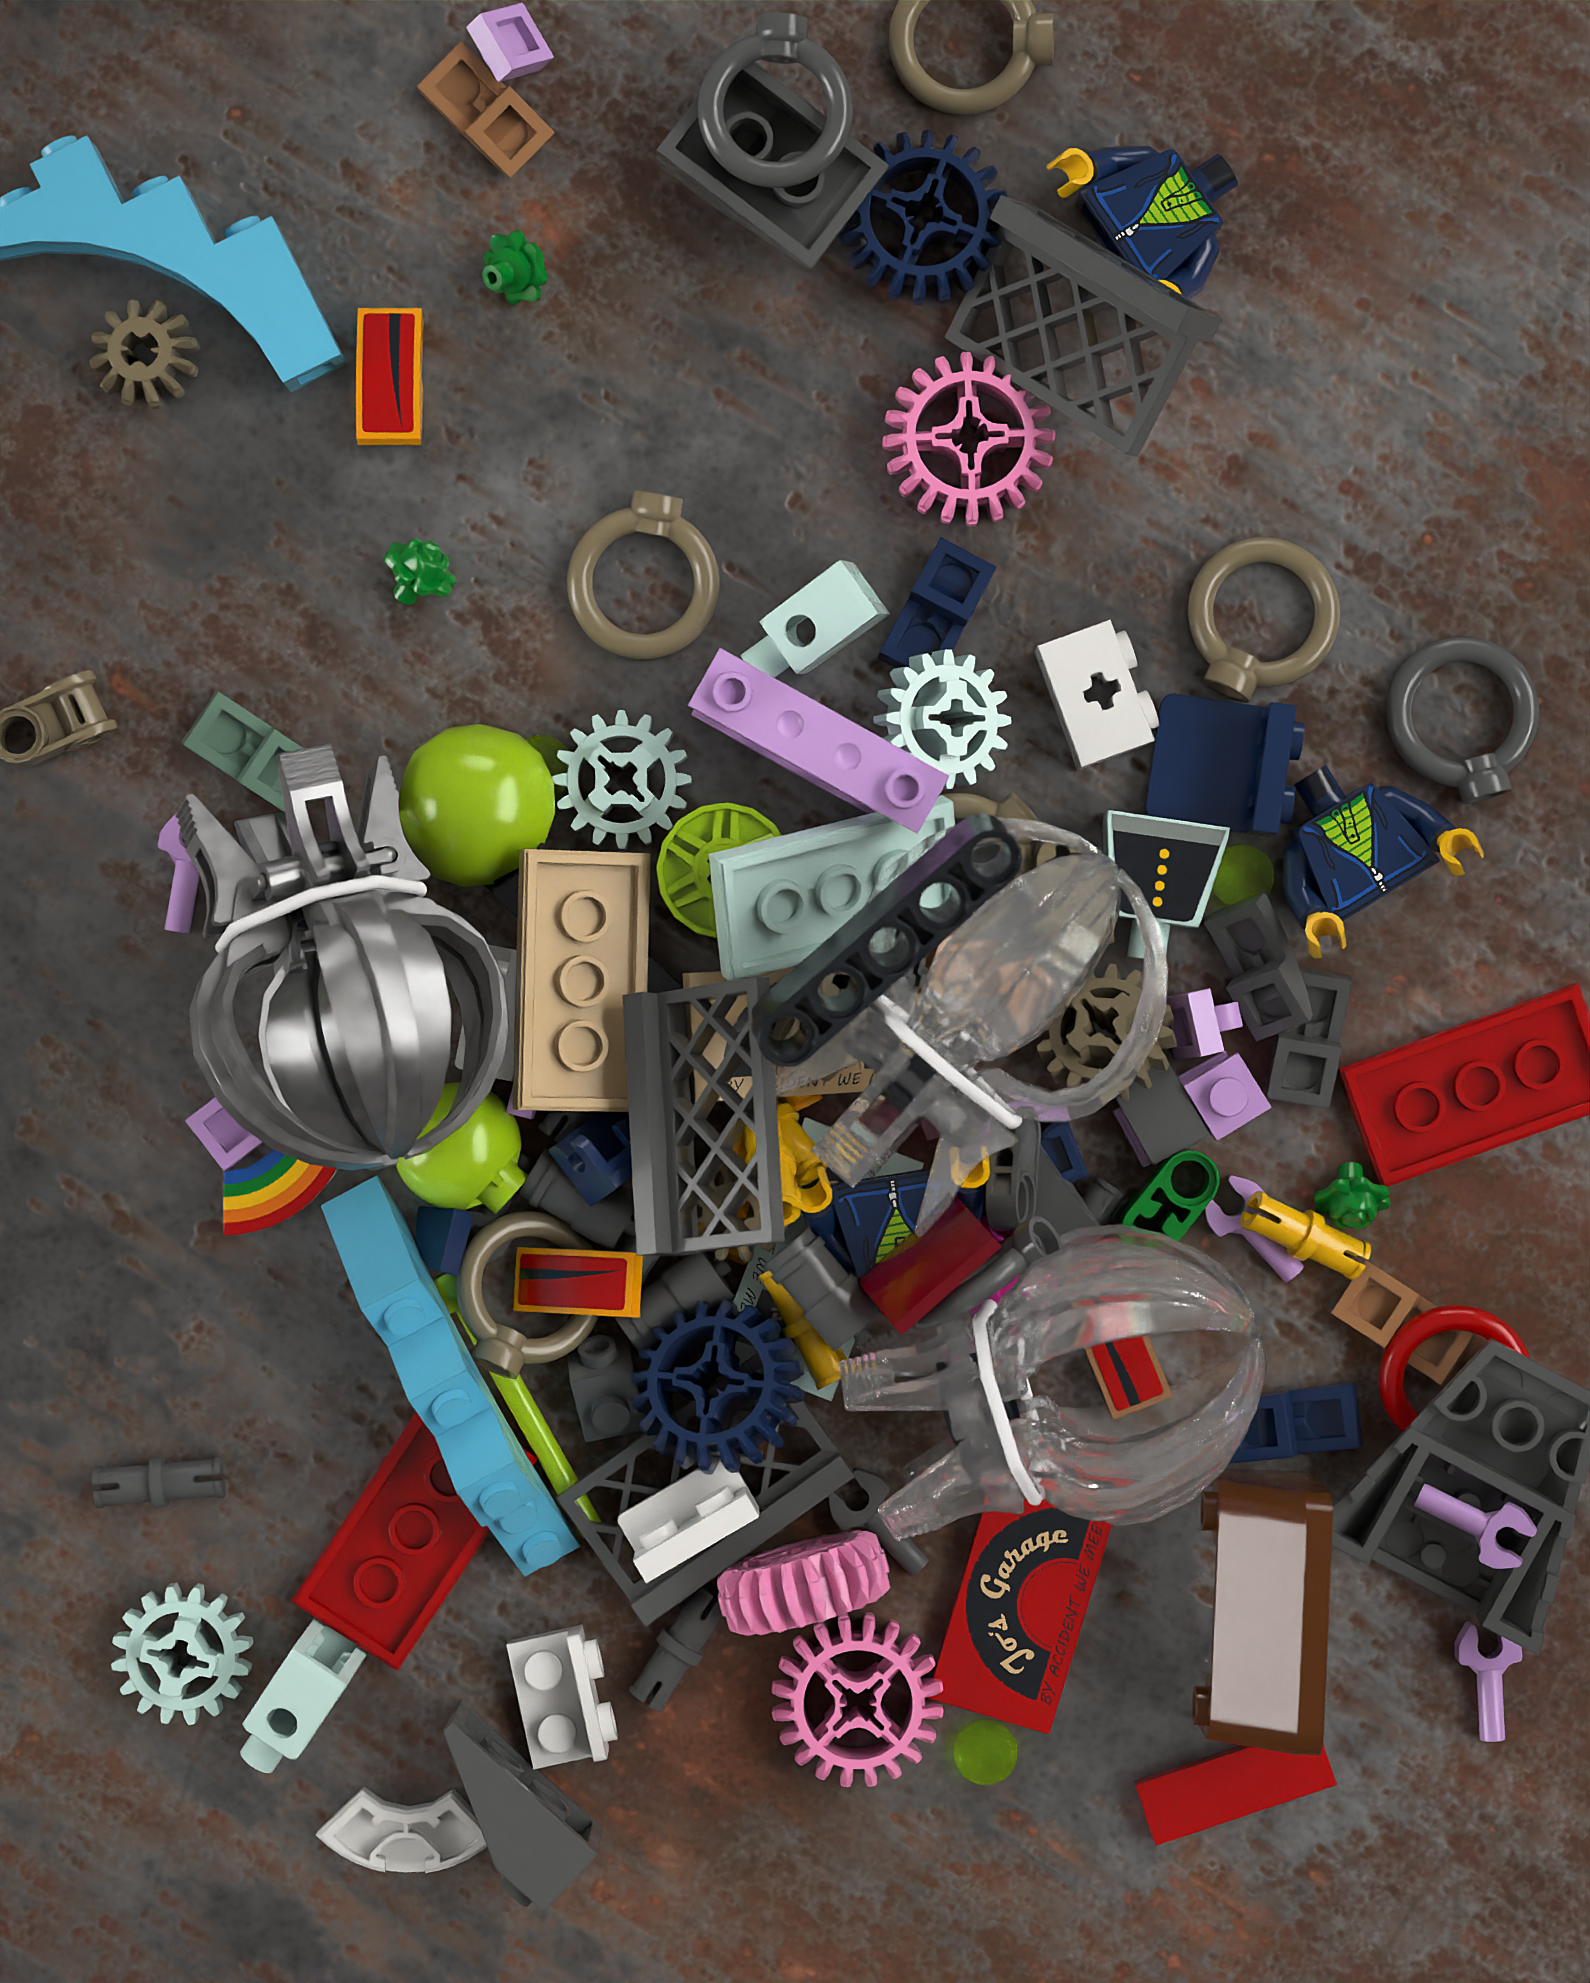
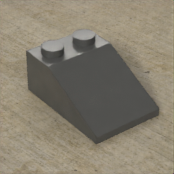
[657,62,889,270]
[443,1700,603,1913]

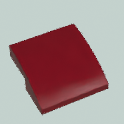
[858,1194,1002,1335]

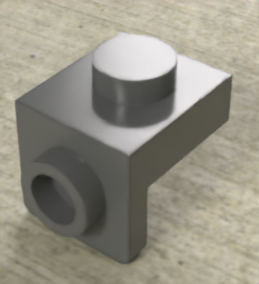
[567,1333,646,1443]

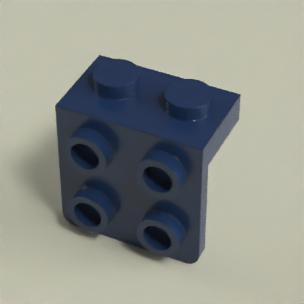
[1145,694,1305,837]

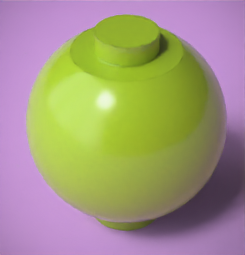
[396,1082,529,1214]

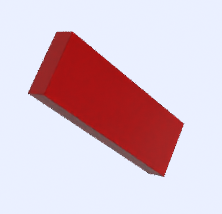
[1134,1744,1337,1846]

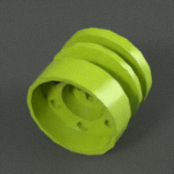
[656,802,782,939]

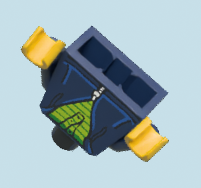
[1046,146,1238,300]
[1283,765,1484,959]
[793,1146,990,1279]

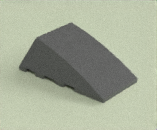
[1332,1338,1590,1656]

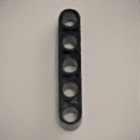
[750,813,1022,1067]

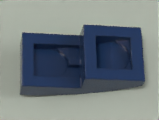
[877,537,997,668]
[1221,1382,1364,1463]

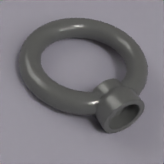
[698,12,853,188]
[1386,636,1540,804]
[914,1216,1064,1330]

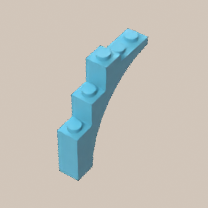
[0,136,347,392]
[321,1175,581,1577]

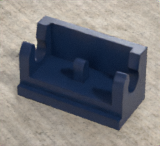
[548,1111,632,1207]

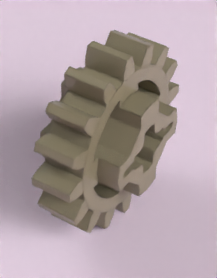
[1035,964,1177,1104]

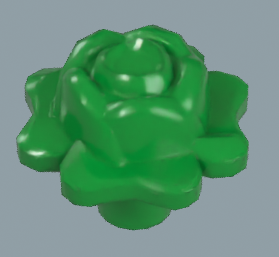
[482,230,548,306]
[383,538,457,605]
[1314,1162,1391,1230]

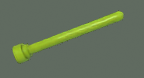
[432,1273,601,1538]

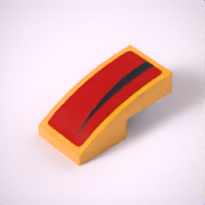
[356,308,424,445]
[513,1247,643,1318]

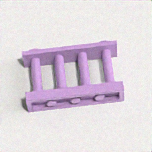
[688,648,950,834]

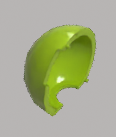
[398,724,555,887]

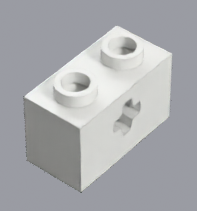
[1034,620,1159,770]

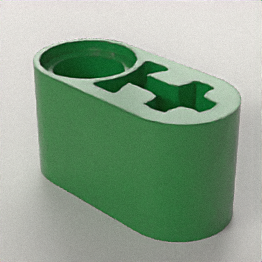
[1116,1148,1220,1259]

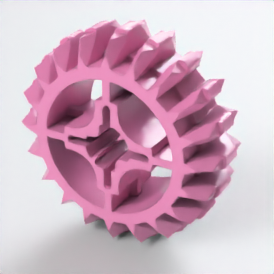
[882,352,1055,527]
[717,1530,890,1636]
[772,1612,944,1787]

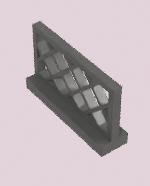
[944,195,1223,457]
[622,976,785,1256]
[556,1352,855,1627]

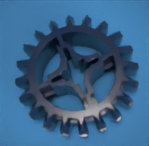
[839,130,1007,306]
[631,1299,805,1475]

